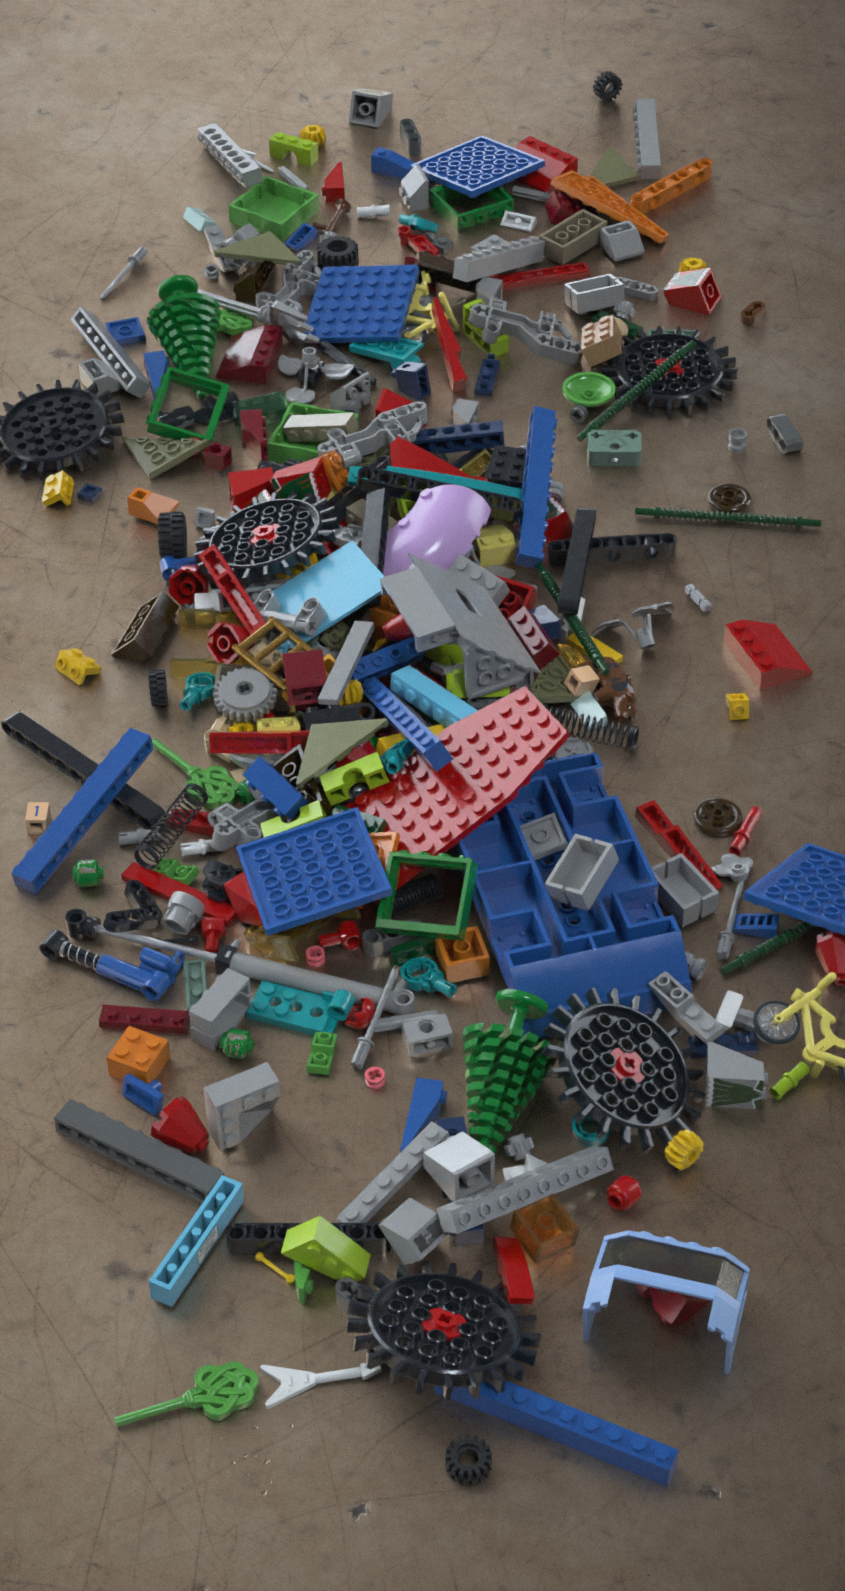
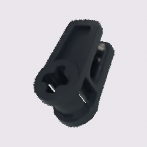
[298,361,324,386]

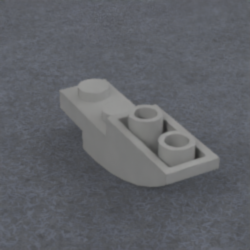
[204,225,240,272]
[648,971,725,1045]

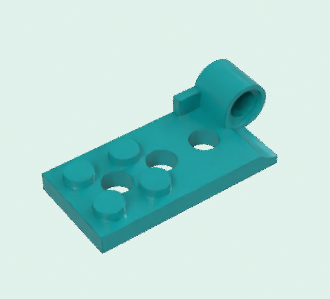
[349,337,424,369]
[246,980,355,1035]

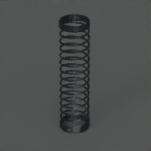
[543,704,639,752]
[134,783,208,869]

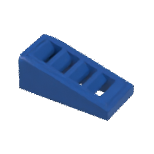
[284,223,318,252]
[732,913,780,939]

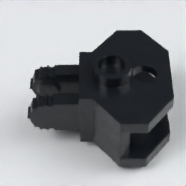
[202,860,244,903]

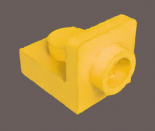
[726,693,749,720]

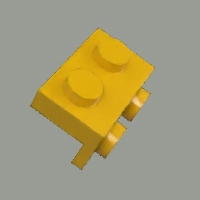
[42,470,74,507]
[54,648,102,685]

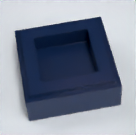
[77,483,103,503]

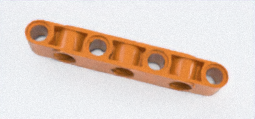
[631,158,713,214]

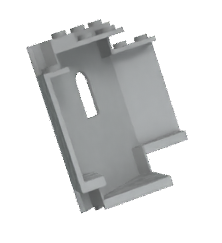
[380,552,541,699]

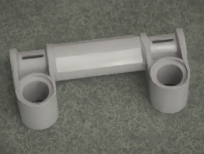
[254,589,327,636]

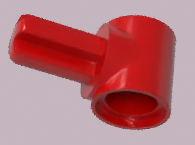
[202,917,226,953]
[318,921,362,950]

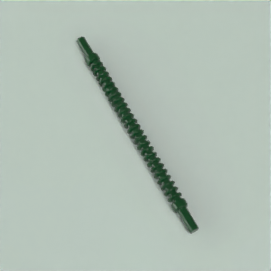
[576,341,696,442]
[635,507,821,528]
[536,562,610,676]
[719,921,820,976]

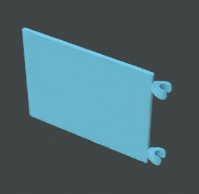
[273,540,384,654]

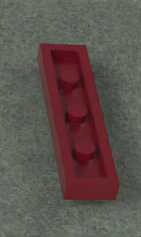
[99,1004,190,1034]

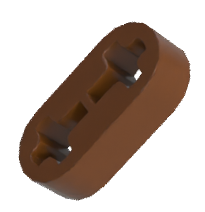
[741,301,765,325]

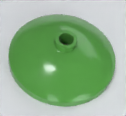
[562,372,615,407]

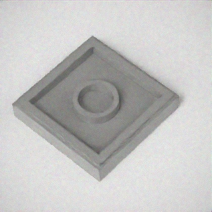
[520,813,568,861]

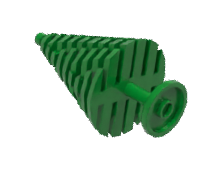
[146,275,221,400]
[462,989,558,1154]

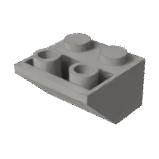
[600,220,644,262]
[78,358,124,396]
[330,372,371,411]
[378,1198,450,1265]

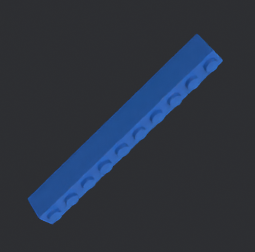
[514,406,558,569]
[361,677,453,772]
[11,727,154,895]
[435,1381,679,1487]

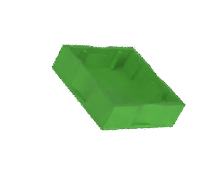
[228,176,319,241]
[267,402,359,463]

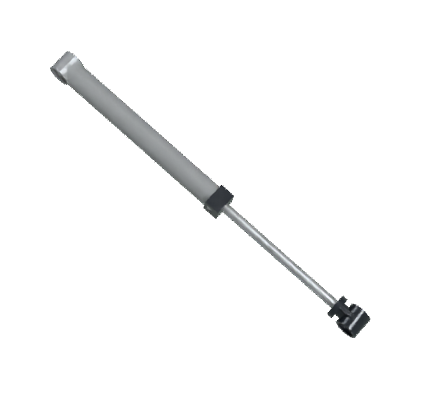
[65,908,415,1016]

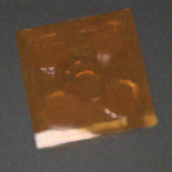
[510,1194,580,1264]

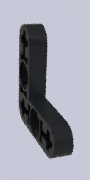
[103,880,163,933]

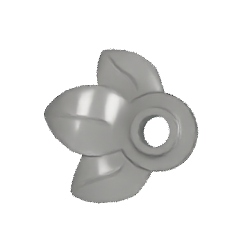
[711,854,753,882]

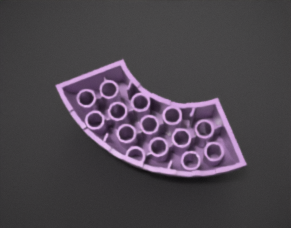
[383,485,491,577]

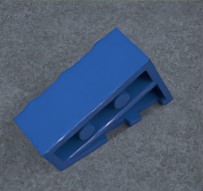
[243,756,308,820]

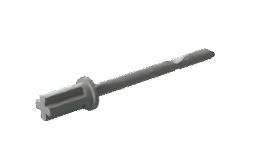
[100,246,148,298]
[716,880,744,960]
[350,968,398,1069]

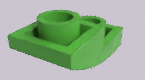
[153,858,200,886]
[306,1032,337,1075]
[294,1261,314,1303]

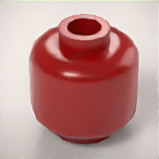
[607,1175,642,1211]

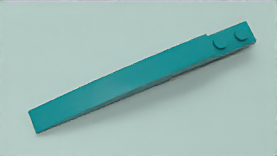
[348,465,522,506]

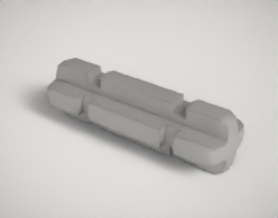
[685,584,712,612]

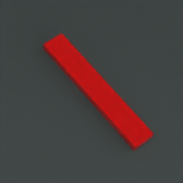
[490,262,590,290]
[121,862,237,927]

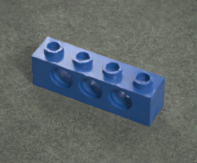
[351,636,426,686]

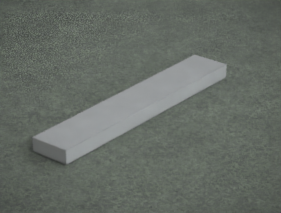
[318,621,375,705]

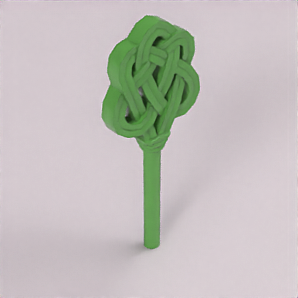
[216,308,253,335]
[152,738,238,809]
[114,1361,259,1427]

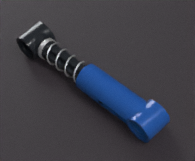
[39,929,171,1001]

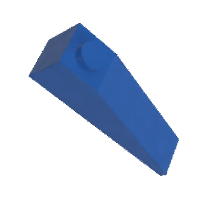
[371,147,432,184]
[143,350,170,401]
[400,1077,447,1153]

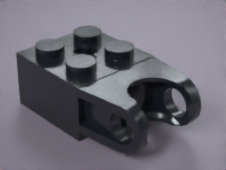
[301,702,375,730]

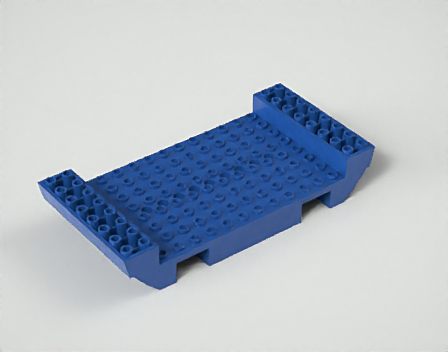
[452,752,692,1038]

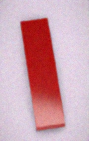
[493,1237,535,1305]

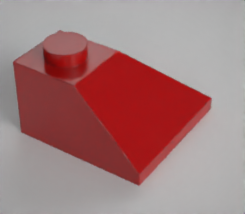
[651,1270,709,1325]

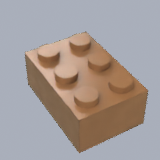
[581,315,622,367]

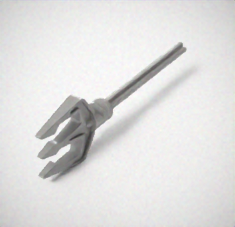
[197,289,320,343]

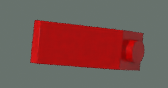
[322,162,345,202]

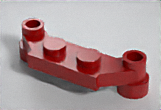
[398,226,439,256]

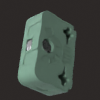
[587,430,642,467]

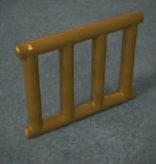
[232,616,315,692]

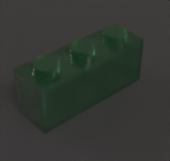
[232,391,289,429]

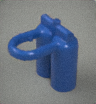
[139,947,185,984]

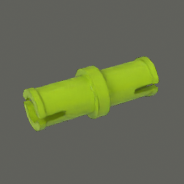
[769,1061,810,1100]

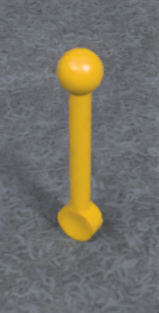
[255,1252,295,1285]

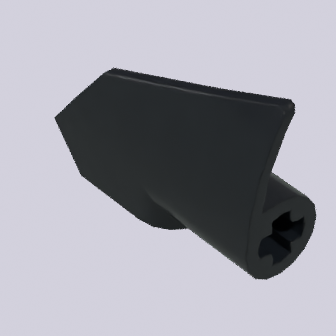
[194,390,243,425]

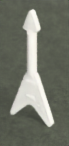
[260,1363,381,1409]

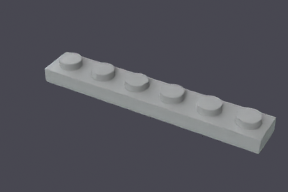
[336,1121,450,1223]

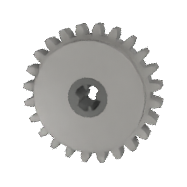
[213,667,277,722]

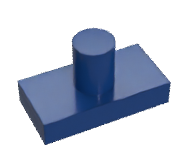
[122,1073,164,1116]

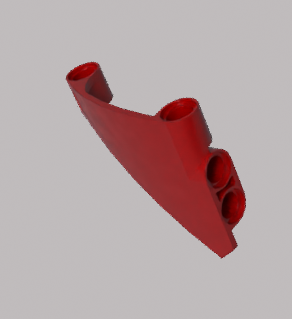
[390,436,488,482]

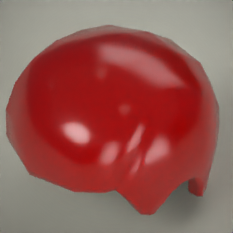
[345,997,376,1030]

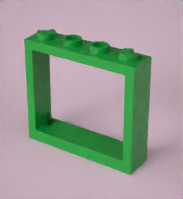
[429,185,514,231]
[145,366,230,449]
[375,850,478,941]

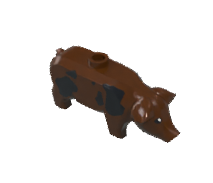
[577,657,637,723]

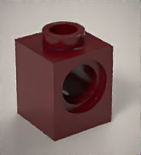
[203,442,232,471]

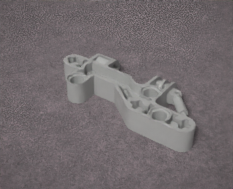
[256,250,322,325]
[468,297,583,365]
[317,401,428,469]
[208,789,288,851]

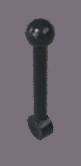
[155,936,198,944]

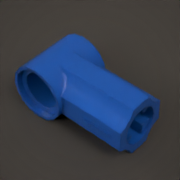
[160,556,197,581]

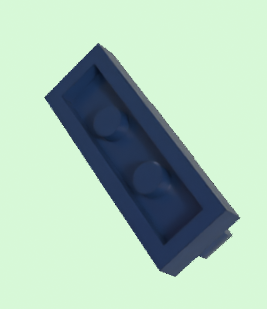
[474,353,500,396]
[688,1030,758,1059]

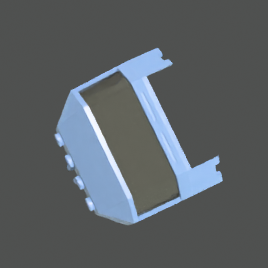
[583,1230,750,1374]

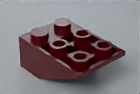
[545,190,600,225]
[240,409,268,466]
[282,649,327,712]

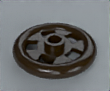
[707,483,751,514]
[693,798,743,836]

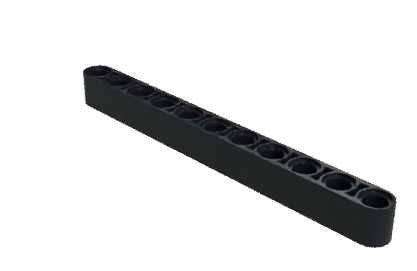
[1,711,168,830]

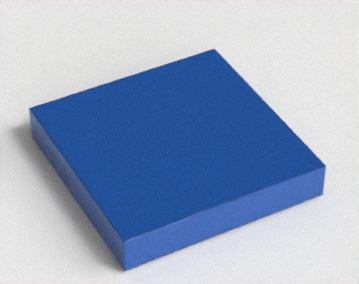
[105,317,146,345]

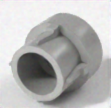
[162,891,205,936]

